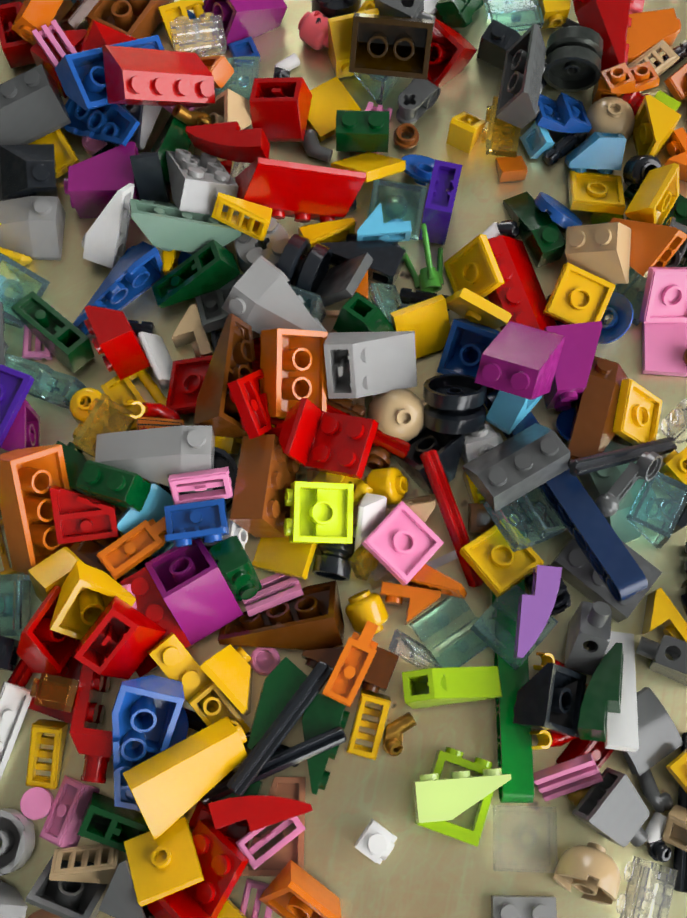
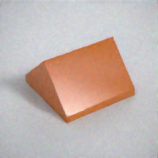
[259,860,342,918]

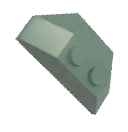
[129,199,242,255]
[566,441,656,543]

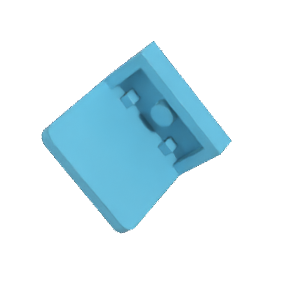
[117,482,174,558]

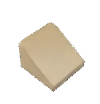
[662,805,687,852]

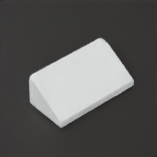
[138,331,173,390]
[354,493,387,558]

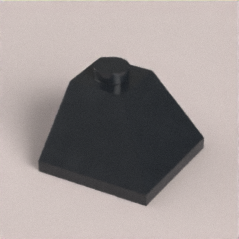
[0,144,58,199]
[390,425,465,494]
[513,663,587,738]

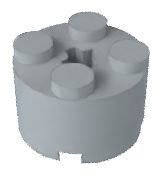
[235,217,289,273]
[0,808,35,876]

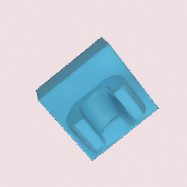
[520,121,555,159]

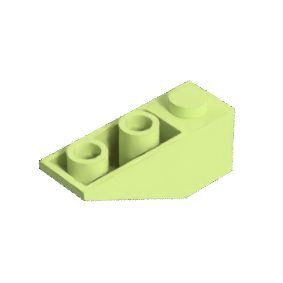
[412,768,511,823]

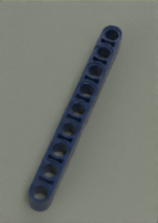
[485,389,648,602]

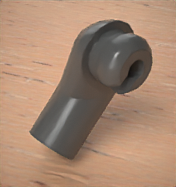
[302,129,333,163]
[636,769,673,813]

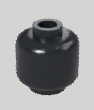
[623,155,662,189]

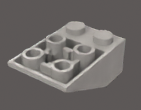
[166,149,239,215]
[323,331,417,399]

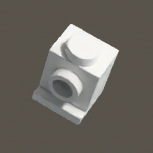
[354,819,397,865]

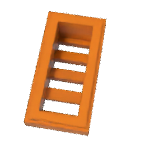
[199,56,234,88]
[407,564,467,599]

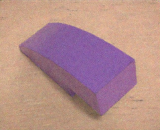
[513,565,562,659]

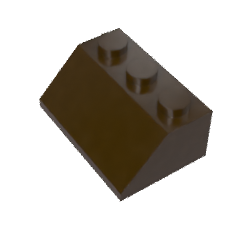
[349,12,434,80]

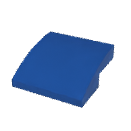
[535,92,592,133]

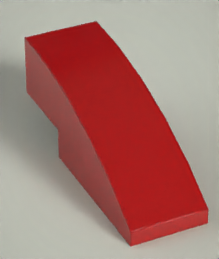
[185,121,270,163]
[208,795,313,832]

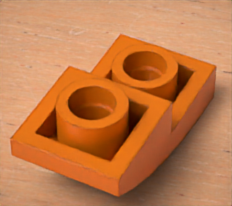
[600,61,660,94]

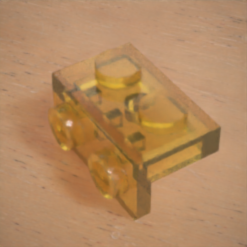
[481,96,521,157]
[72,393,136,458]

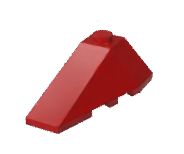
[573,0,634,71]

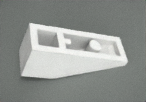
[82,183,135,269]

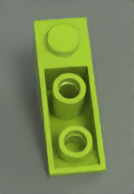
[402,666,502,709]

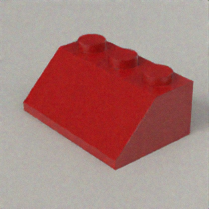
[119,567,192,678]

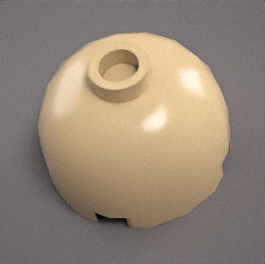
[585,96,635,143]
[367,389,424,442]
[553,842,621,905]

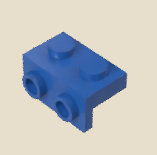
[164,498,229,547]

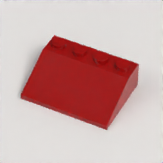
[235,157,366,223]

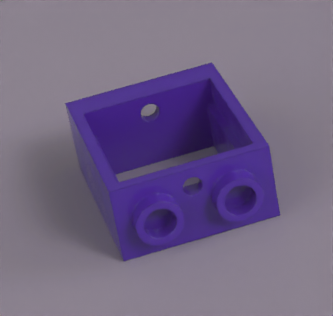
[419,159,462,245]

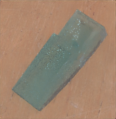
[5,353,86,409]

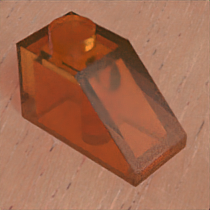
[30,673,79,713]

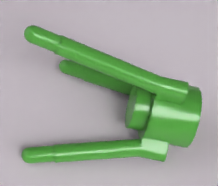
[401,223,444,293]

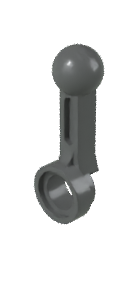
[595,452,663,517]

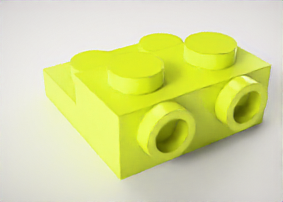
[284,481,354,544]

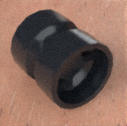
[312,537,355,581]

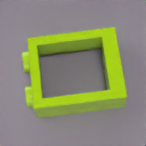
[415,747,494,847]

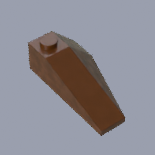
[193,314,256,439]
[567,356,629,460]
[218,580,344,650]

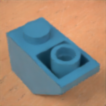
[565,132,626,174]

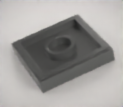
[309,252,373,310]

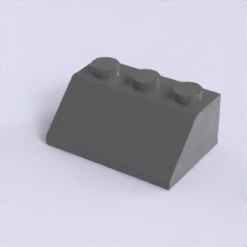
[495,23,546,129]
[0,64,71,145]
[462,423,571,513]

